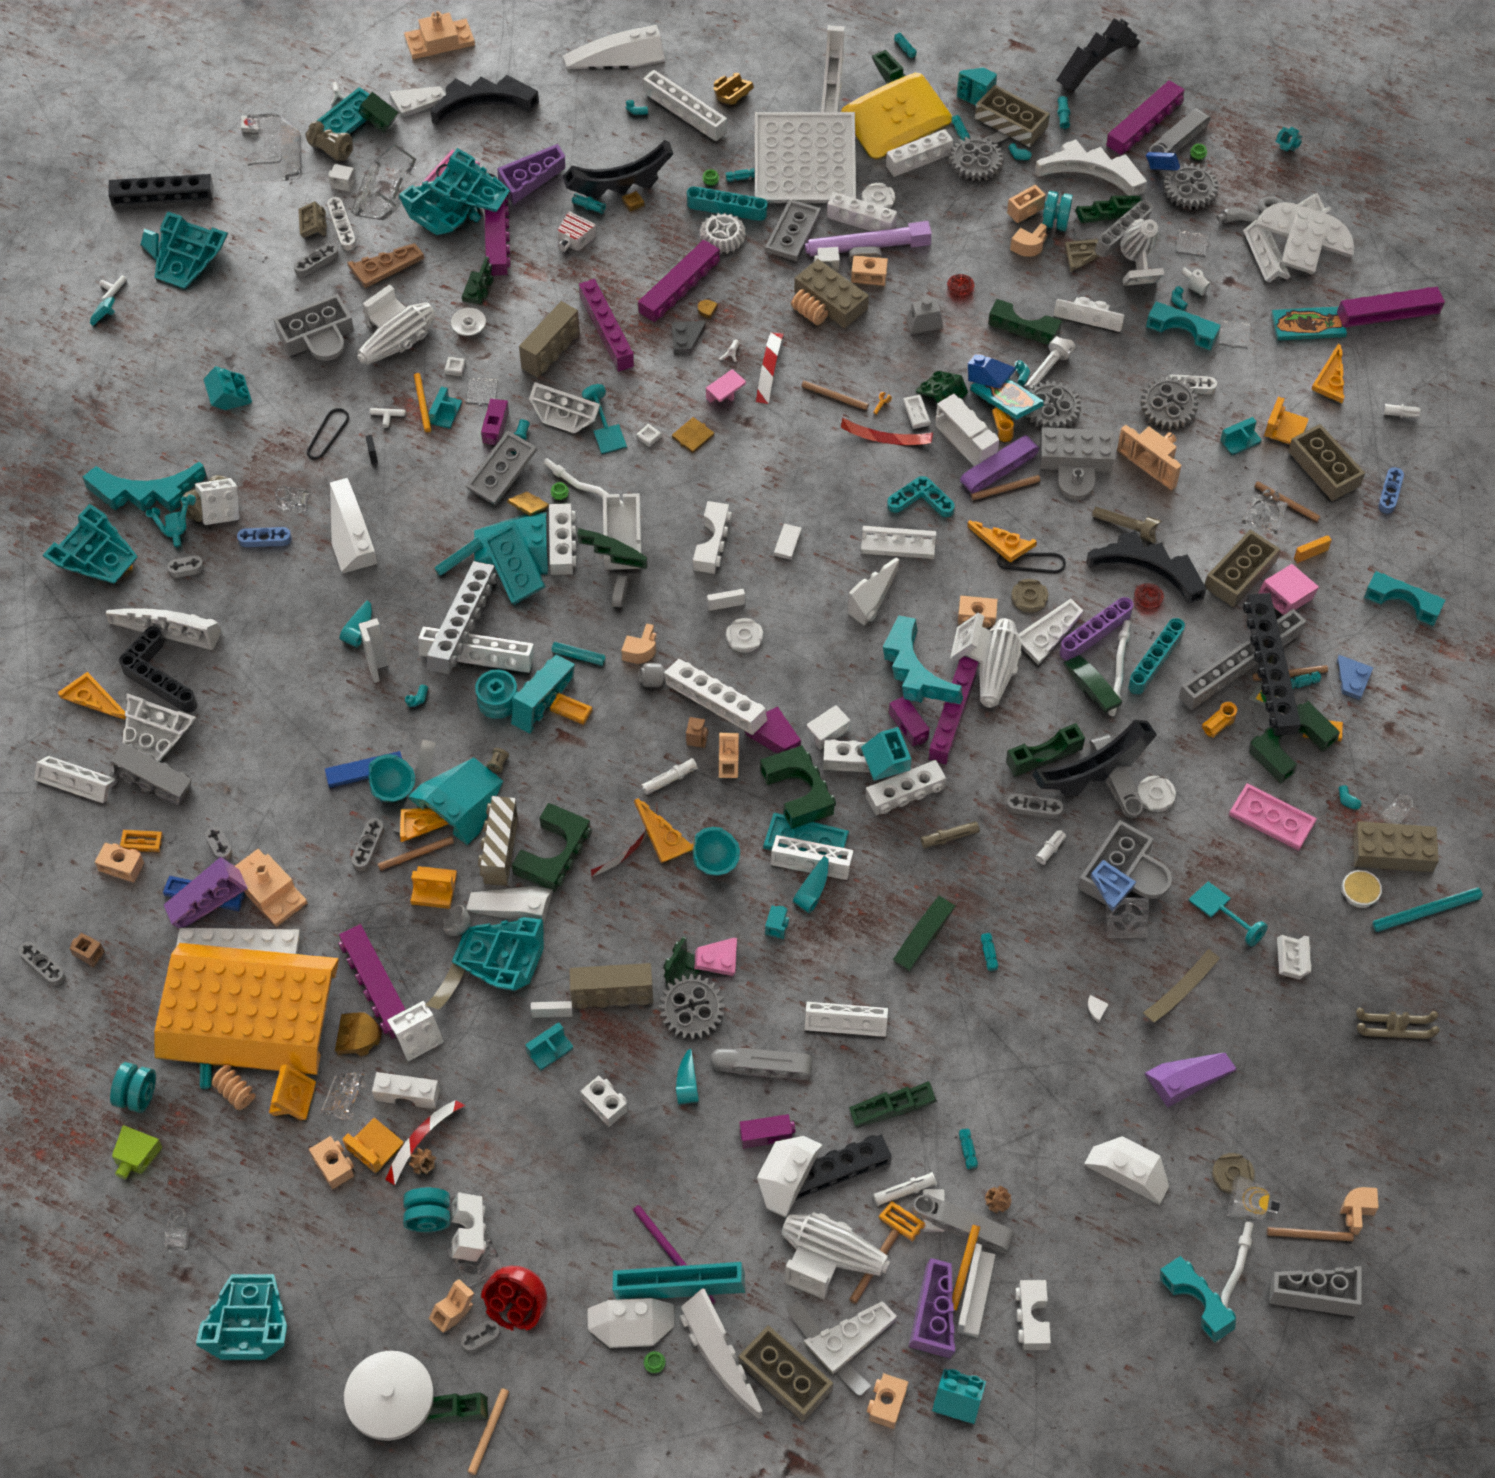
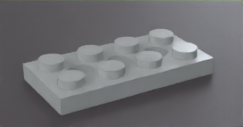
[765,199,821,261]
[466,430,537,506]

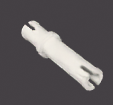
[641,758,698,796]
[873,1172,937,1206]

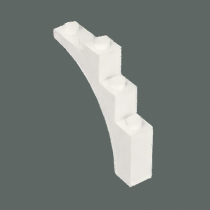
[821,25,845,112]
[1035,140,1147,196]

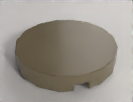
[1011,579,1049,613]
[1212,1153,1255,1195]

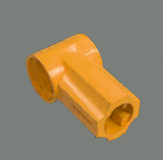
[992,407,1014,442]
[1202,702,1237,738]

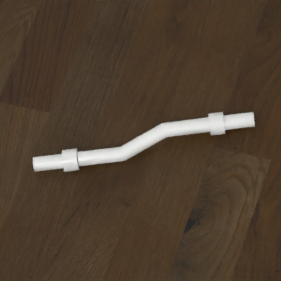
[543,458,624,506]
[1108,620,1131,716]
[1211,1222,1253,1342]

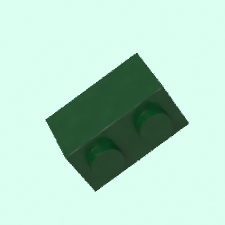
[358,92,399,133]

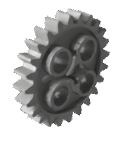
[949,136,1003,181]
[1163,163,1219,209]
[1140,375,1199,430]
[1026,380,1081,428]
[659,974,725,1041]

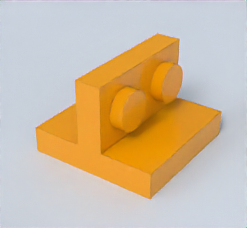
[411,866,457,909]
[269,1064,316,1120]

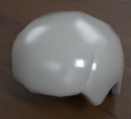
[443,905,471,936]

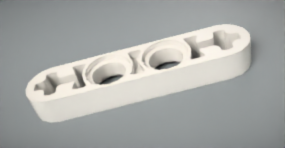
[327,197,356,251]

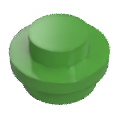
[1190,144,1207,160]
[702,169,719,185]
[551,482,569,500]
[644,1351,666,1374]

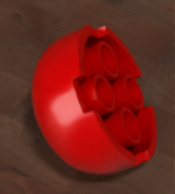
[481,1265,548,1331]

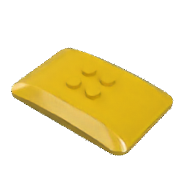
[841,73,952,159]

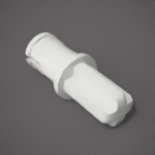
[1384,404,1421,418]
[1035,830,1066,865]

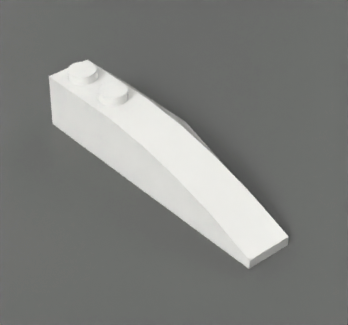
[563,25,665,69]
[330,478,377,574]
[106,609,221,651]
[679,1289,762,1419]

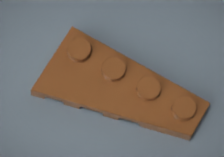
[347,243,424,288]

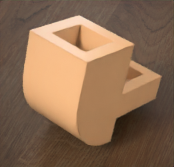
[1010,223,1047,257]
[621,623,657,664]
[719,733,739,778]
[1340,1187,1378,1235]
[429,1279,474,1333]

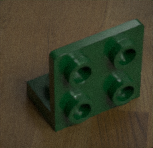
[462,257,494,305]
[915,371,969,403]
[663,937,701,987]

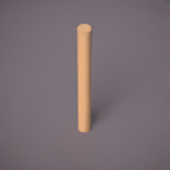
[467,1388,509,1475]

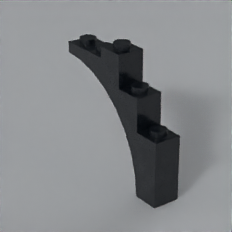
[1056,18,1141,92]
[430,74,539,125]
[562,140,674,200]
[1086,531,1206,604]
[1032,720,1157,796]

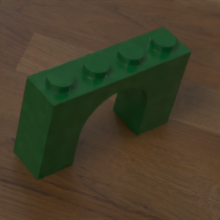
[1249,701,1340,784]
[760,745,836,829]
[512,803,592,892]

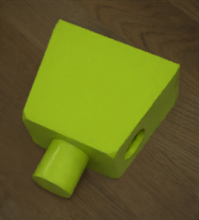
[112,1125,162,1180]

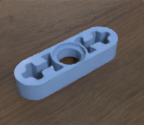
[1378,467,1404,514]
[237,527,292,547]

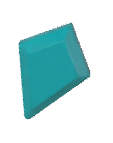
[140,228,159,259]
[90,297,115,326]

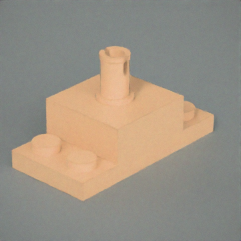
[404,11,475,60]
[1117,425,1182,491]
[235,849,308,927]

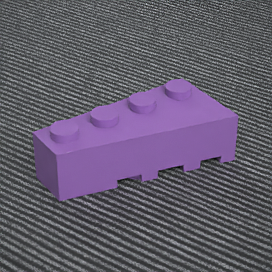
[497,144,565,205]
[164,857,248,928]
[908,1258,955,1359]

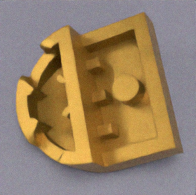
[713,73,754,105]
[334,1012,382,1056]

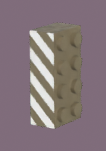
[975,85,1050,147]
[478,796,518,886]

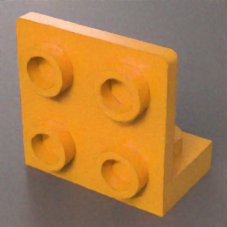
[1264,397,1309,444]
[342,1118,404,1174]

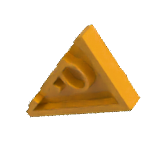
[1311,344,1345,403]
[967,520,1037,562]
[58,672,126,720]
[634,798,693,863]
[400,808,449,842]

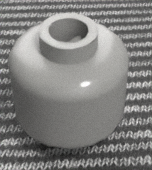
[638,663,666,687]

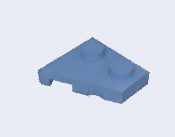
[1337,655,1373,700]
[1091,860,1136,911]

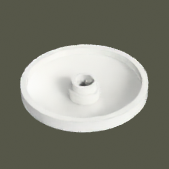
[344,1351,434,1441]

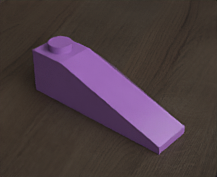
[1145,1052,1236,1108]

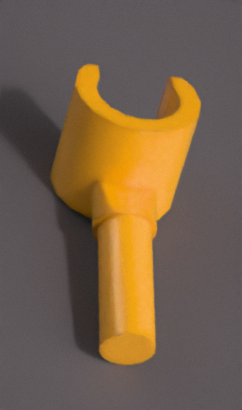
[873,392,892,415]

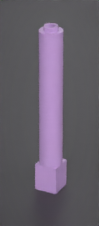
[805,221,932,257]

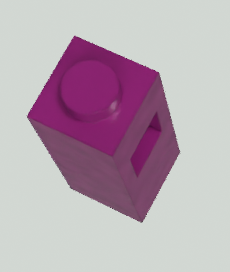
[481,398,509,445]
[888,696,930,747]
[739,1114,796,1149]

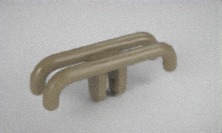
[1356,1008,1440,1039]

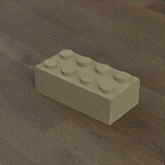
[794,259,869,328]
[519,301,580,377]
[1288,424,1365,501]
[1204,529,1280,608]
[1353,821,1439,872]
[569,963,653,1009]
[738,1325,833,1423]

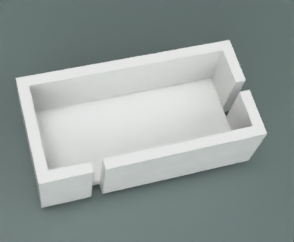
[935,394,999,467]
[603,493,642,570]

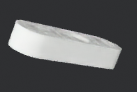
[1166,374,1217,395]

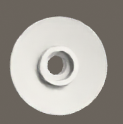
[451,308,486,336]

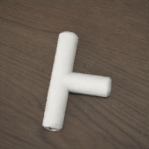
[99,276,127,301]
[370,408,406,428]

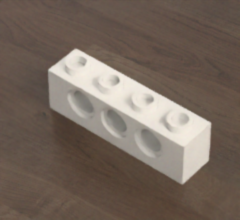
[886,129,953,177]
[827,192,897,231]
[549,504,576,575]
[823,739,870,772]
[865,760,946,816]

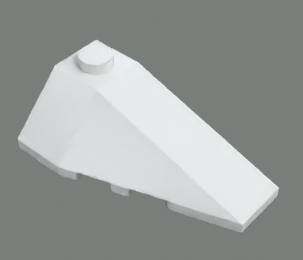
[466,886,553,926]

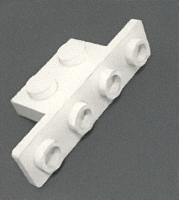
[1053,297,1124,332]

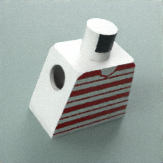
[557,211,597,252]

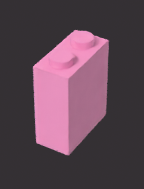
[1258,564,1319,615]

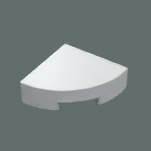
[1087,995,1108,1023]

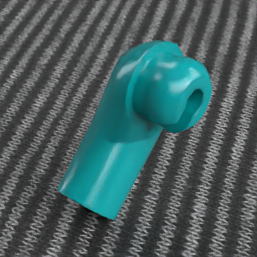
[1014,360,1030,386]

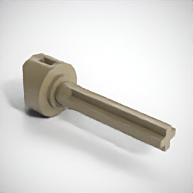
[1092,506,1162,544]

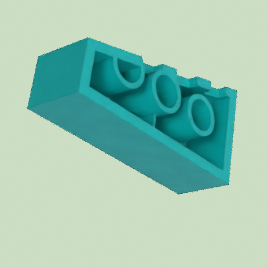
[511,654,575,734]

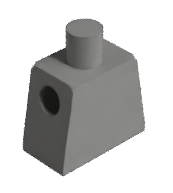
[907,296,943,334]

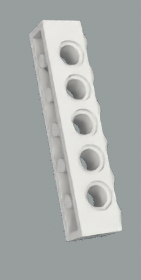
[643,70,727,141]
[418,627,534,673]
[664,659,767,735]

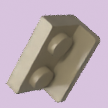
[298,201,327,238]

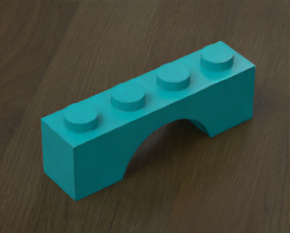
[1146,301,1221,350]
[1364,571,1446,626]
[1160,1256,1236,1343]

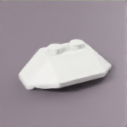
[529,382,600,434]
[757,1136,823,1218]
[1084,1136,1169,1205]
[588,1298,675,1348]

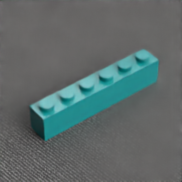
[613,1262,745,1300]

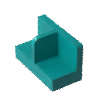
[429,386,462,429]
[1220,417,1262,455]
[525,1022,573,1070]

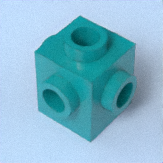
[1275,126,1303,152]

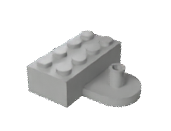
[273,294,354,361]
[1040,427,1114,500]
[1078,820,1172,906]

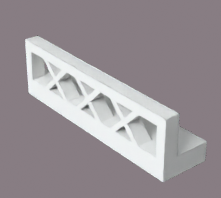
[1243,220,1291,283]
[861,526,936,559]
[359,618,388,683]
[34,756,117,803]
[770,835,853,880]
[804,1002,888,1037]
[957,1244,996,1338]

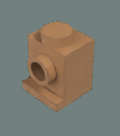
[686,717,709,748]
[69,933,105,967]

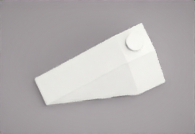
[847,557,899,626]

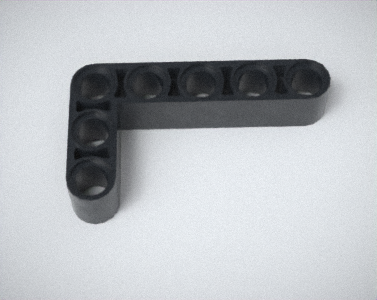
[119,626,197,713]

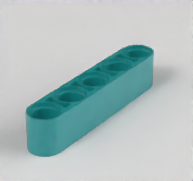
[686,186,767,221]
[1128,618,1185,694]

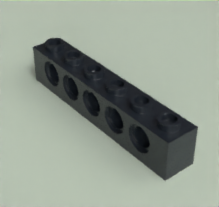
[108,174,214,206]
[795,1134,892,1201]

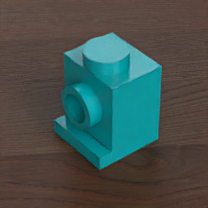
[765,905,790,940]

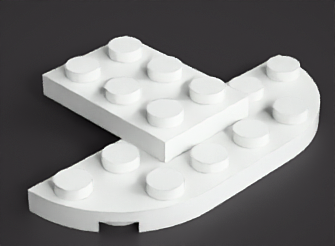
[1255,203,1354,274]

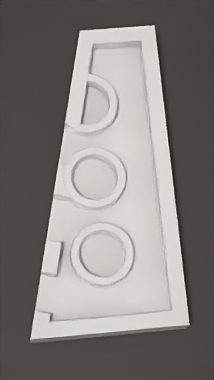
[804,1301,897,1375]

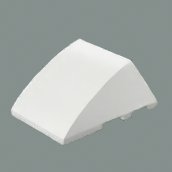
[122,693,196,762]

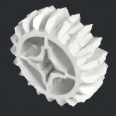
[700,213,746,255]

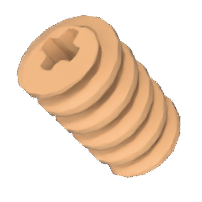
[791,289,828,325]
[212,1065,256,1110]

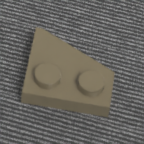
[1064,239,1101,272]

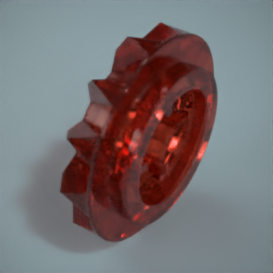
[947,274,975,298]
[1134,583,1164,610]

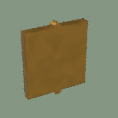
[672,417,714,453]
[507,492,549,516]

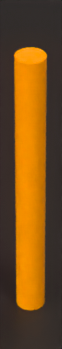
[414,373,431,432]
[952,1224,980,1311]

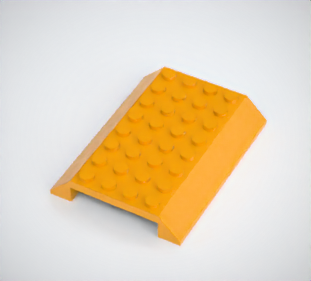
[154,943,339,1075]

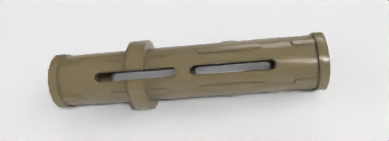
[920,821,980,849]

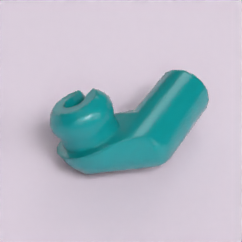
[625,100,648,115]
[1008,143,1031,160]
[468,206,482,223]
[1171,286,1188,311]
[405,684,429,707]
[1338,785,1362,810]

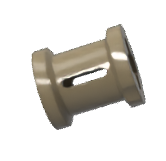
[486,748,509,773]

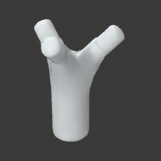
[331,82,345,105]
[719,339,740,362]

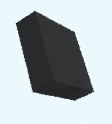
[365,435,378,464]

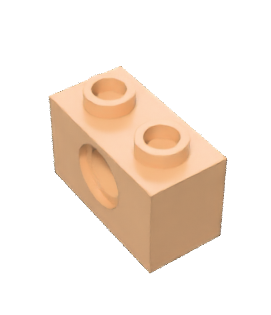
[1007,185,1046,224]
[851,256,888,286]
[958,596,998,628]
[95,843,144,883]
[309,1136,354,1190]
[867,1373,908,1429]

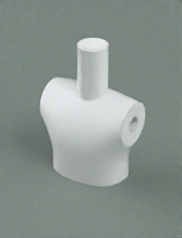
[1181,267,1211,296]

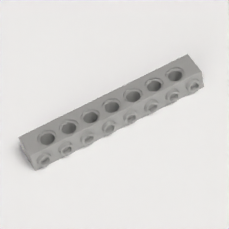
[427,561,497,674]
[1178,609,1306,710]

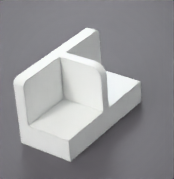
[807,706,850,750]

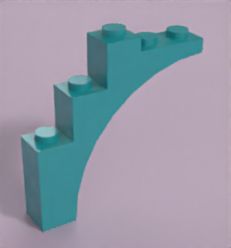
[82,462,207,512]
[883,615,963,704]

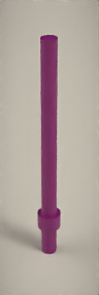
[633,1205,716,1305]

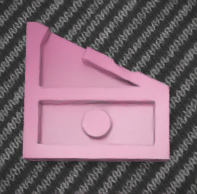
[694,938,737,976]

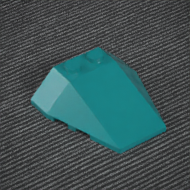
[429,148,510,212]
[398,176,472,235]
[154,211,228,289]
[43,504,138,584]
[474,512,548,575]
[408,758,503,846]
[452,917,544,991]
[196,1274,287,1360]

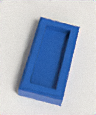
[1146,152,1180,171]

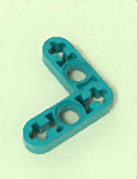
[887,476,955,517]

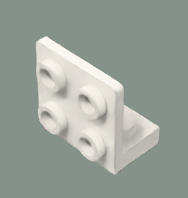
[195,478,239,525]
[387,1001,444,1061]

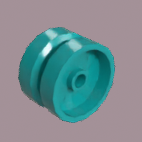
[1043,191,1073,232]
[475,670,518,719]
[110,1062,156,1113]
[403,1187,450,1233]

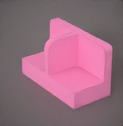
[706,369,746,403]

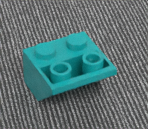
[957,67,997,106]
[203,366,252,410]
[861,727,911,781]
[932,1368,986,1424]

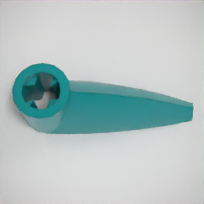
[339,600,372,648]
[792,856,829,913]
[676,1049,699,1105]

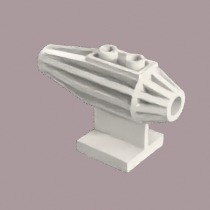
[1120,219,1164,286]
[357,284,436,365]
[950,613,1022,708]
[781,1212,890,1300]

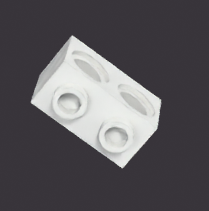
[580,1076,627,1127]

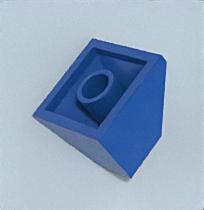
[968,354,1016,389]

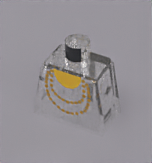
[1226,1175,1280,1220]

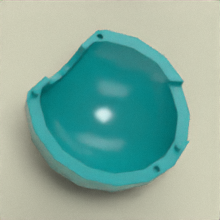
[368,754,415,803]
[693,826,740,876]

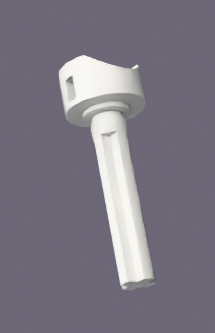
[1024,336,1076,390]

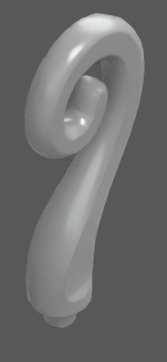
[1217,196,1285,223]

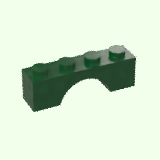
[988,299,1062,345]
[1006,723,1085,777]

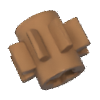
[409,1148,436,1175]
[985,1186,1011,1214]

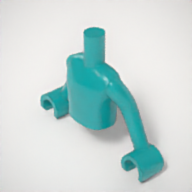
[145,494,196,547]

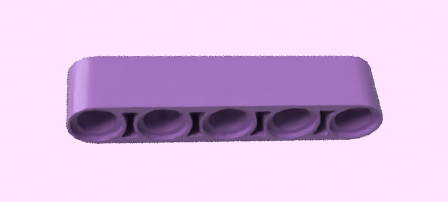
[960,435,1039,493]
[1060,597,1133,660]

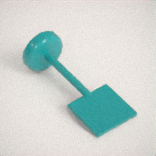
[582,384,627,454]
[1188,881,1268,947]

